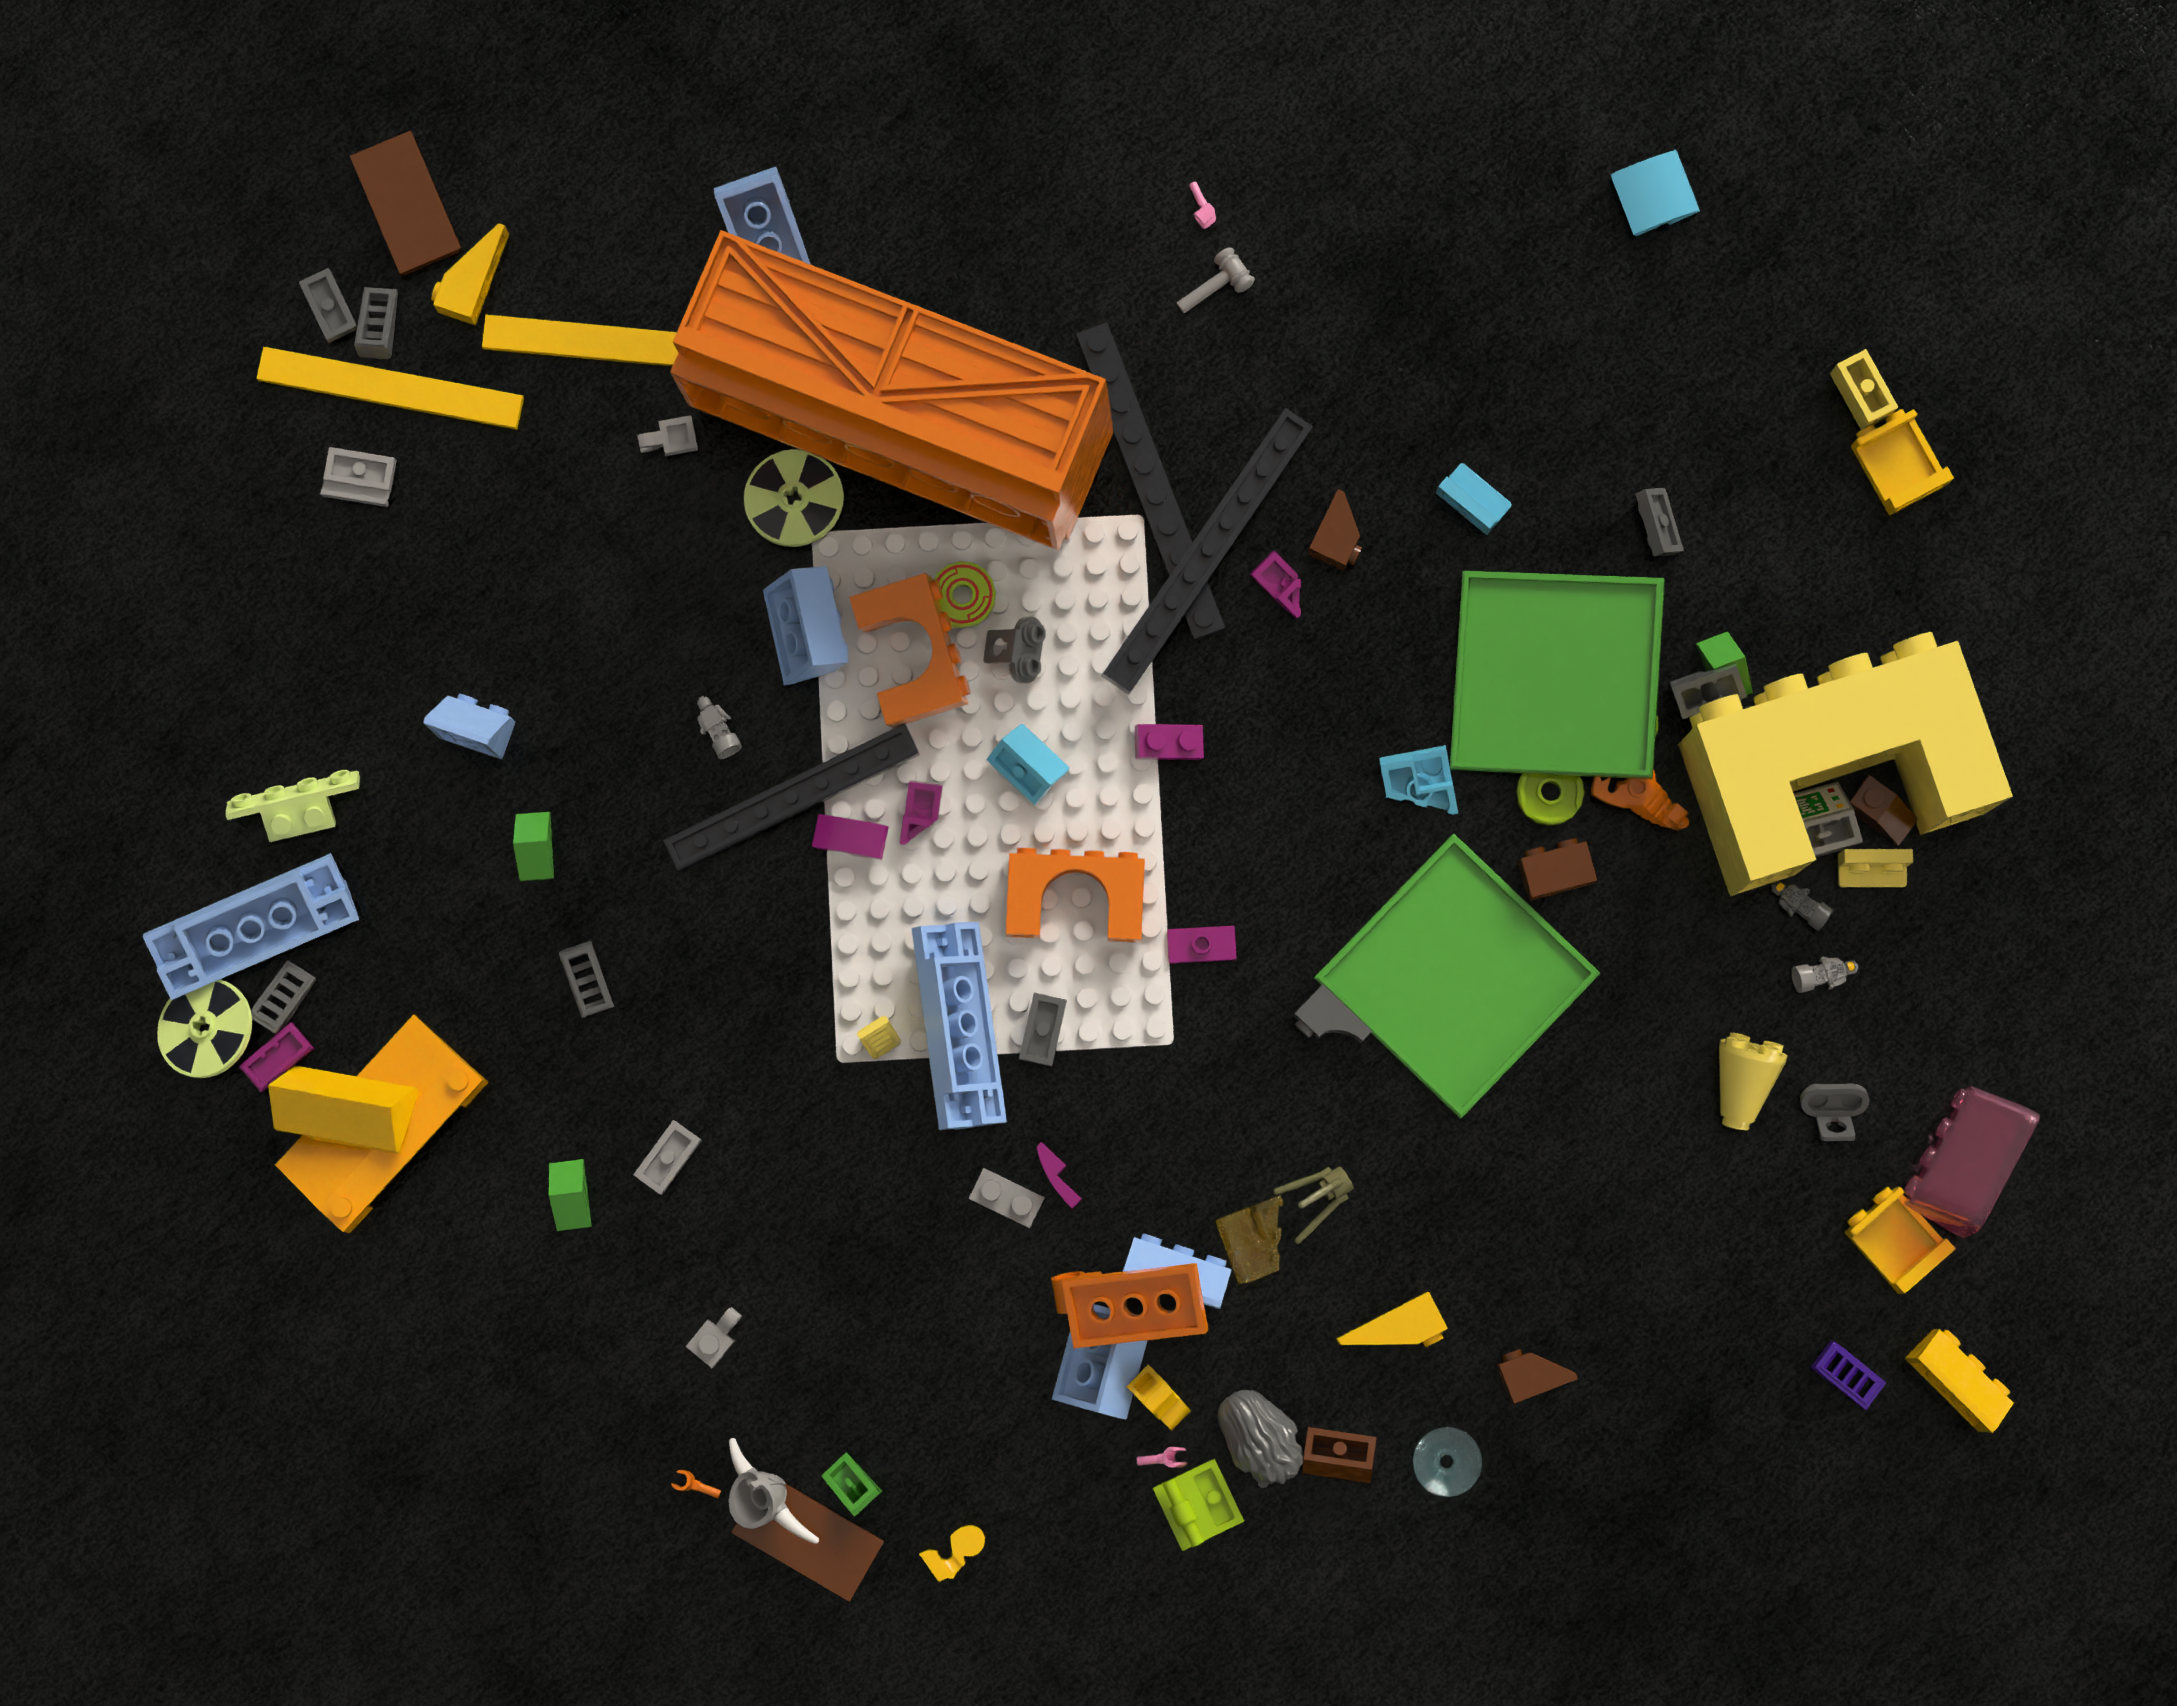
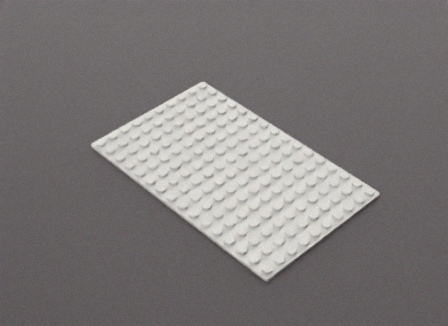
[812,515,1174,1063]

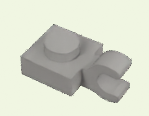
[637,415,698,456]
[686,1307,742,1368]

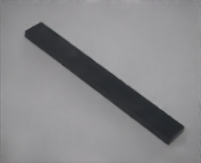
[663,723,920,872]

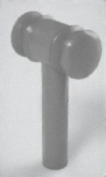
[1177,248,1255,313]

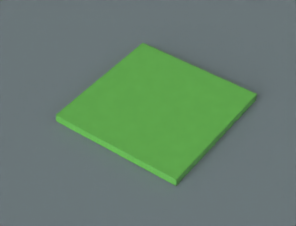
[1450,571,1665,779]
[1314,834,1600,1119]

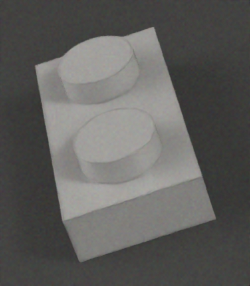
[634,1120,702,1195]
[969,1168,1045,1228]

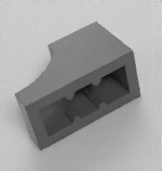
[1670,664,1747,719]
[1294,985,1372,1043]

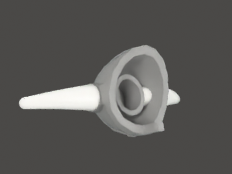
[729,1438,819,1544]

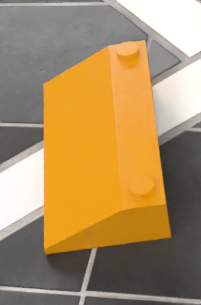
[275,1015,489,1233]

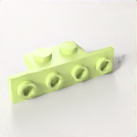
[225,770,360,842]

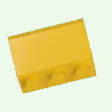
[1905,1329,2014,1433]

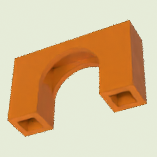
[849,573,971,728]
[1006,848,1145,943]

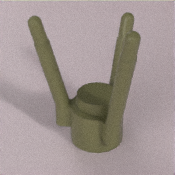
[1274,1166,1354,1244]

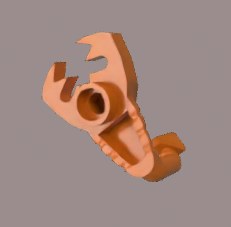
[1591,769,1689,830]

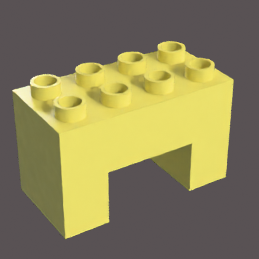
[1678,632,2013,896]

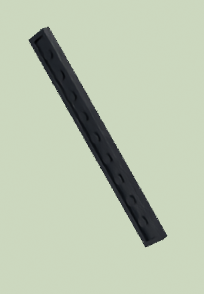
[1076,322,1225,641]
[1101,408,1313,695]

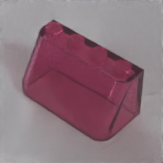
[1904,1085,2040,1238]

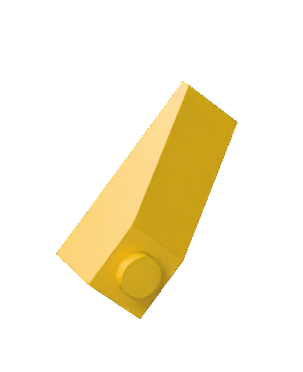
[431,223,509,325]
[1336,1292,1448,1347]

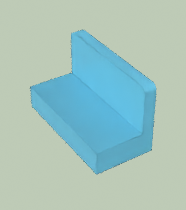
[1436,463,1512,535]
[986,724,1070,805]

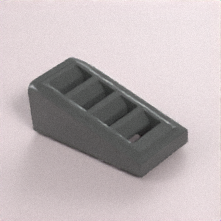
[354,287,398,359]
[559,941,614,1018]
[251,960,317,1034]

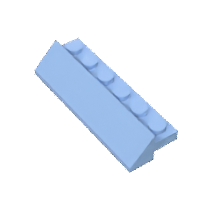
[143,853,359,1000]
[911,922,1007,1130]

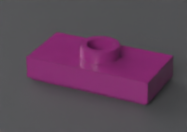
[1167,926,1236,964]
[239,1022,315,1093]

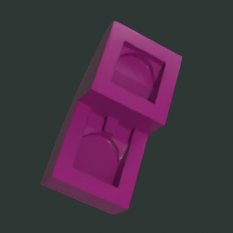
[812,814,889,860]
[1037,1142,1082,1210]

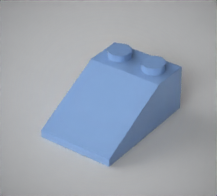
[714,167,811,265]
[423,694,515,759]

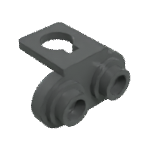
[983,617,1046,683]
[1800,1083,1869,1141]

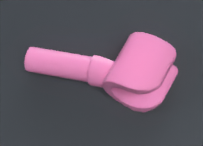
[1189,182,1216,229]
[1137,1447,1187,1468]

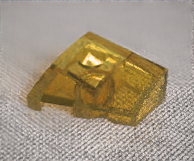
[1215,1196,1283,1284]

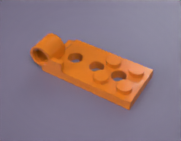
[1051,1263,1208,1349]

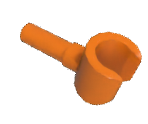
[671,1470,721,1498]

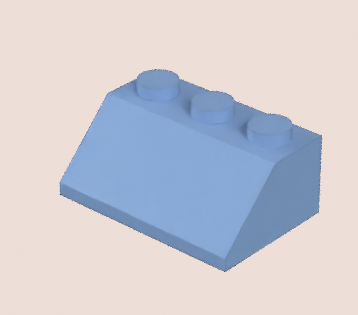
[763,566,848,685]
[1123,1234,1232,1309]
[1052,1304,1147,1420]

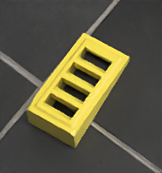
[857,1015,901,1059]

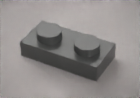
[299,268,357,343]
[1635,488,1684,557]
[1019,993,1067,1067]

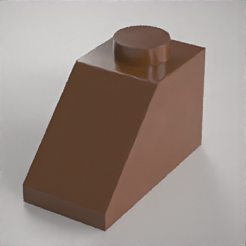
[1308,489,1362,571]
[1849,775,1917,847]
[1496,1349,1578,1404]

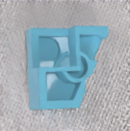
[1380,745,1458,814]

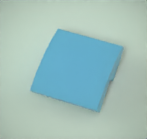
[1610,150,1700,236]

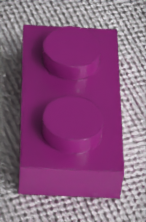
[1135,724,1204,760]

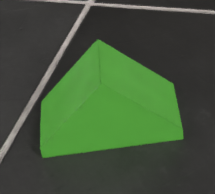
[1696,632,1753,696]
[513,812,554,881]
[549,1159,592,1231]
[821,1452,882,1516]

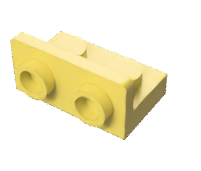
[1838,849,1913,887]

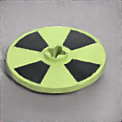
[744,449,844,547]
[157,979,252,1078]

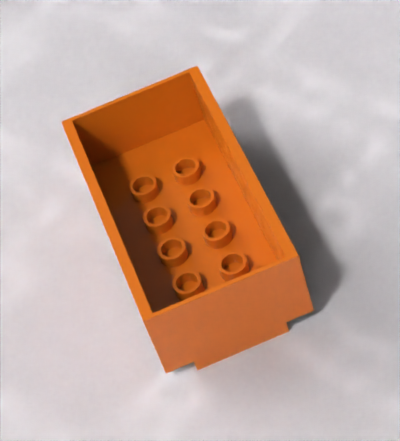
[670,230,1113,551]

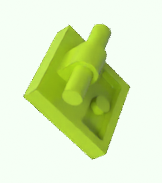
[1153,1459,1244,1551]

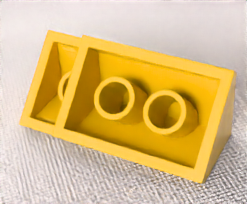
[268,1066,419,1154]

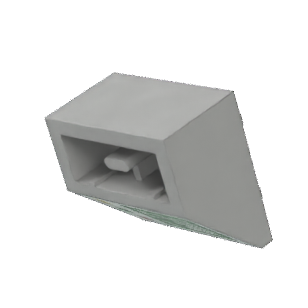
[1794,782,1863,857]

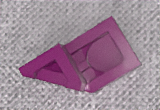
[1249,551,1301,618]
[900,780,943,845]

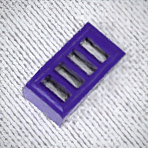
[1811,1341,1886,1410]

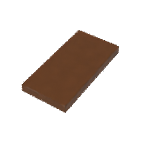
[350,130,462,276]
[731,1472,884,1602]

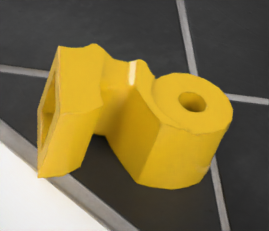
[1126,1365,1191,1431]
[919,1525,985,1582]

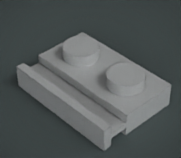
[320,447,397,507]

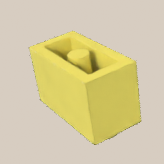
[1830,349,1898,430]

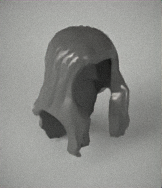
[1217,1390,1303,1488]

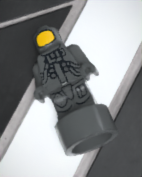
[1771,881,1834,932]

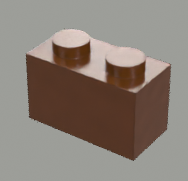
[1518,838,1597,901]
[1303,1427,1376,1483]

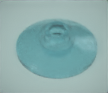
[1413,1427,1482,1497]

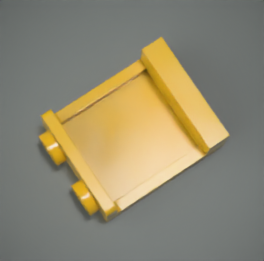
[1851,409,1954,515]
[1844,1187,1956,1294]

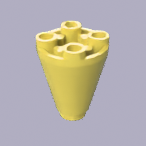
[1719,1033,1787,1130]

